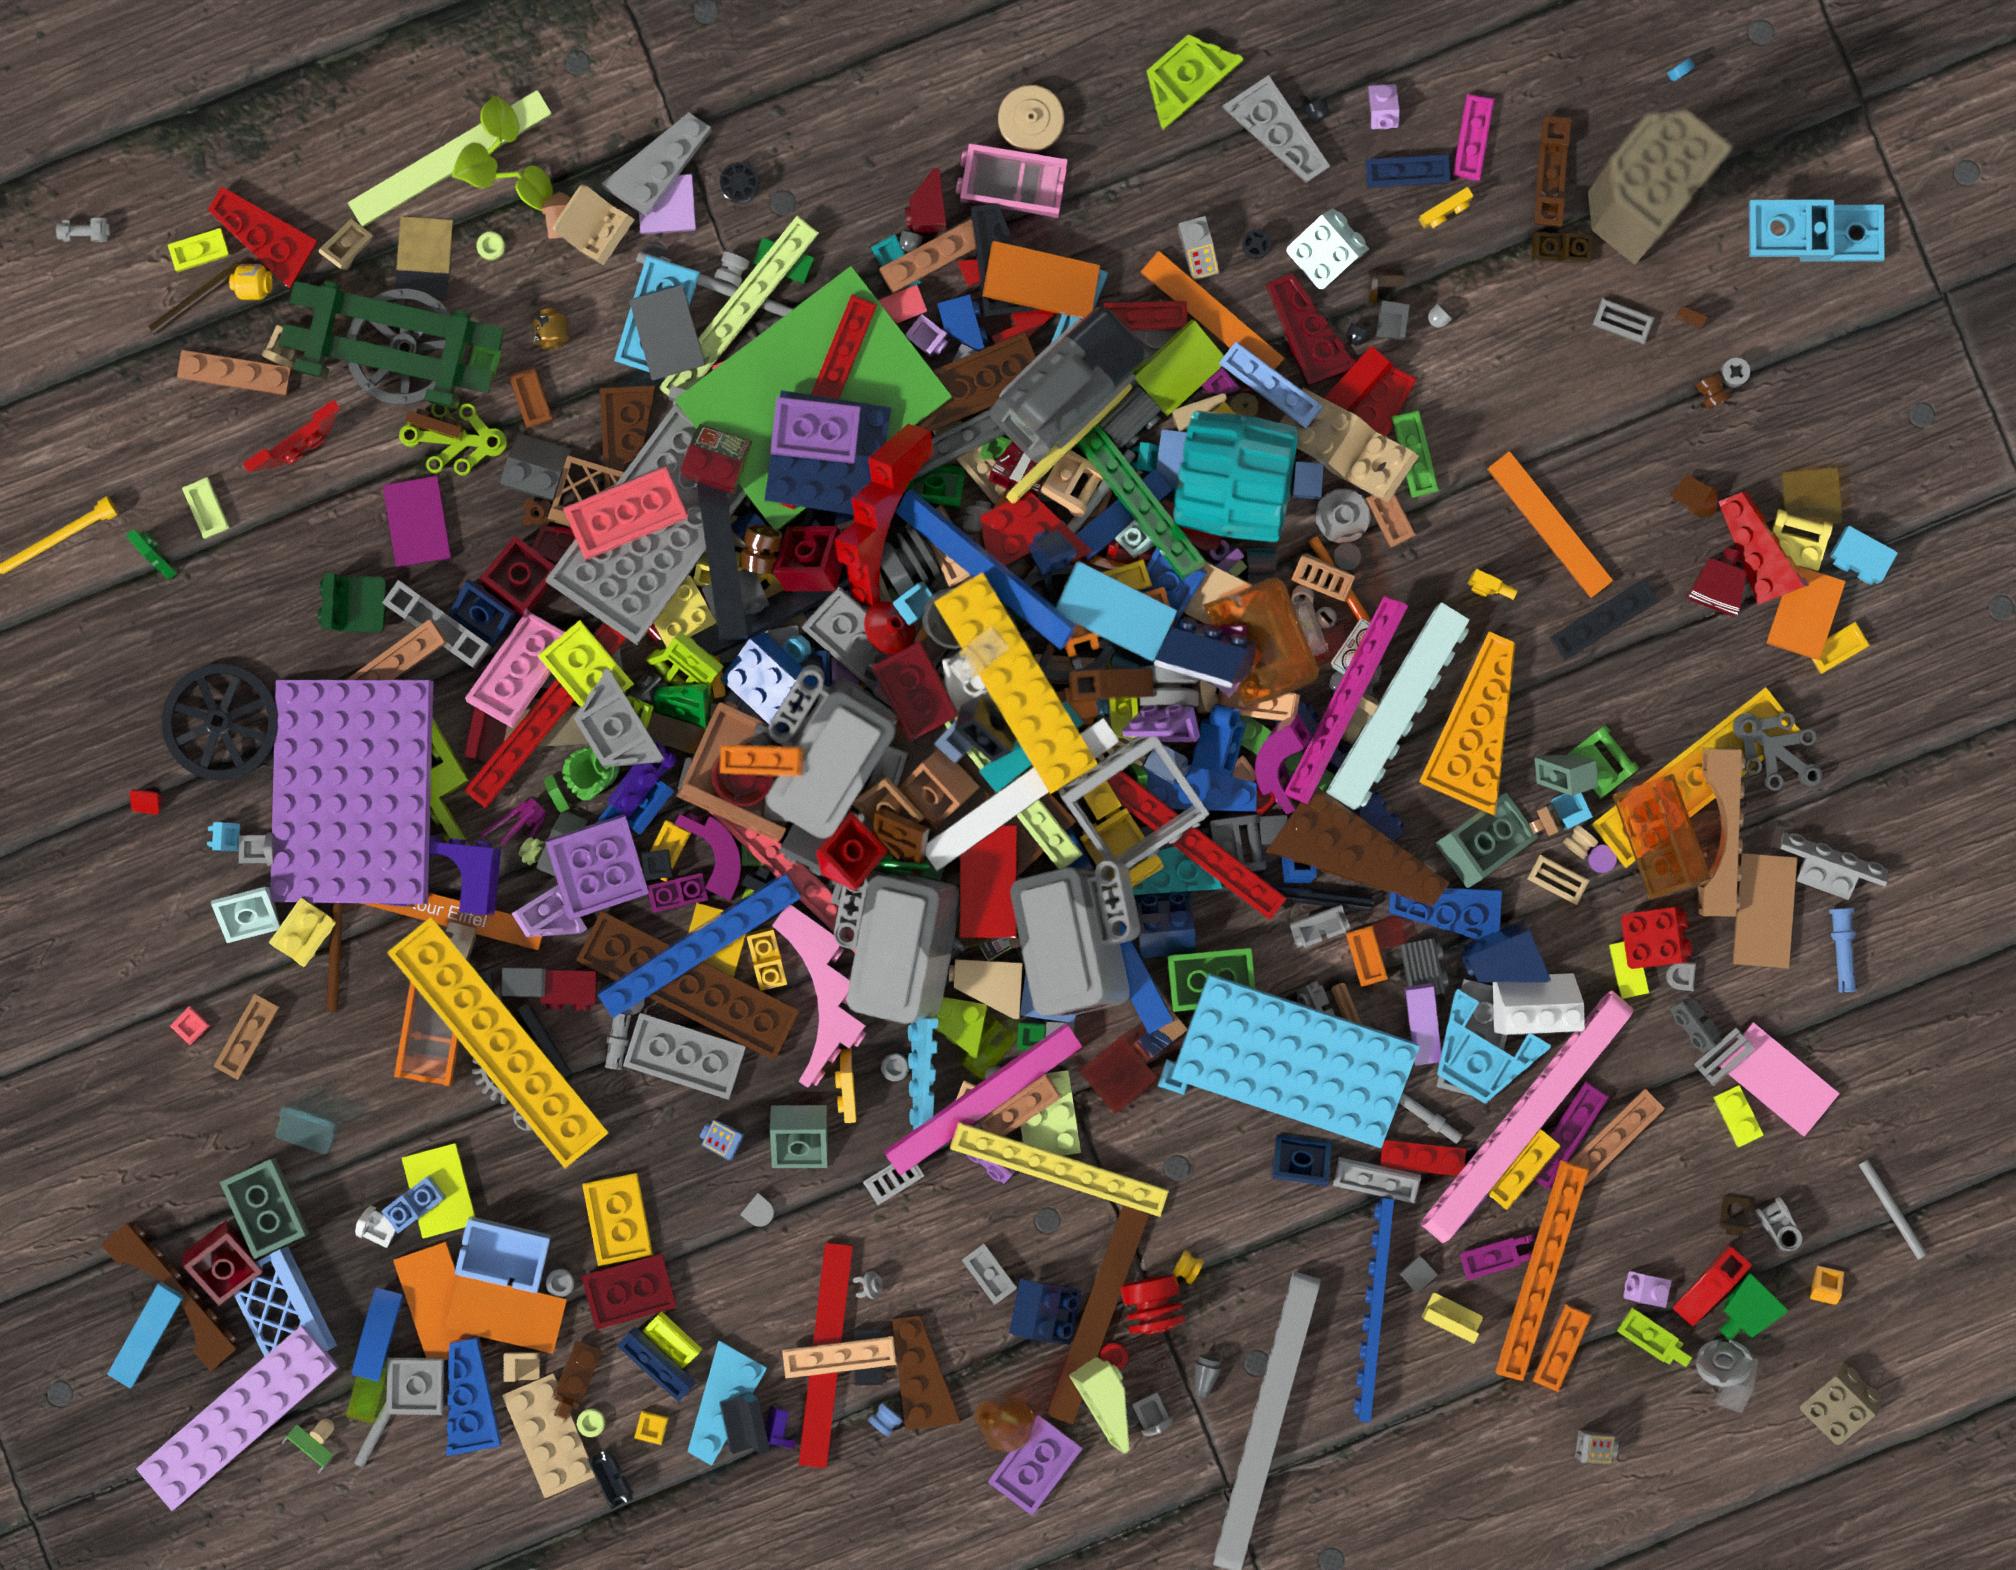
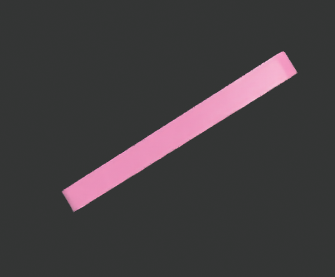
[1421,991,1634,1243]

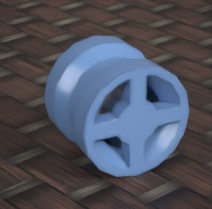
[868,1402,903,1438]

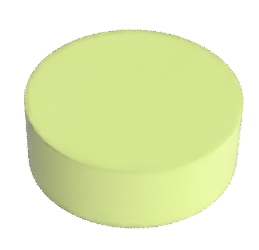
[477,232,505,260]
[577,1408,605,1437]

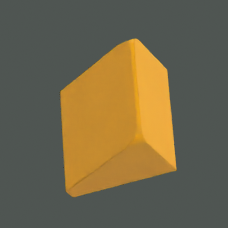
[1810,1266,1844,1305]

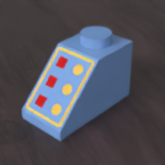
[700,1120,745,1160]

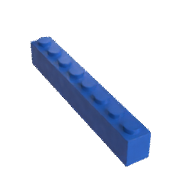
[598,871,801,1018]

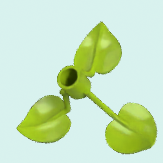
[452,96,553,211]

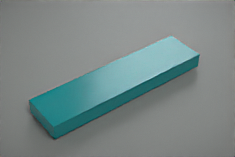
[979,701,1084,793]

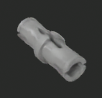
[604,1014,631,1070]

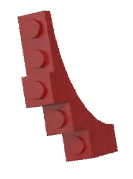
[835,423,934,607]

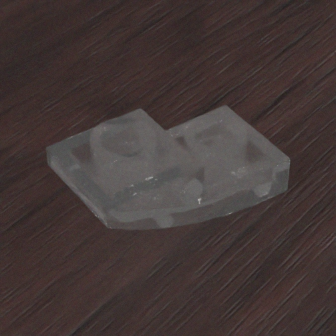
[946,625,1010,685]

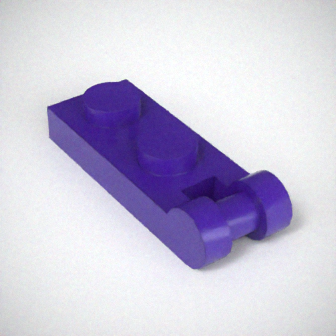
[607,742,677,817]

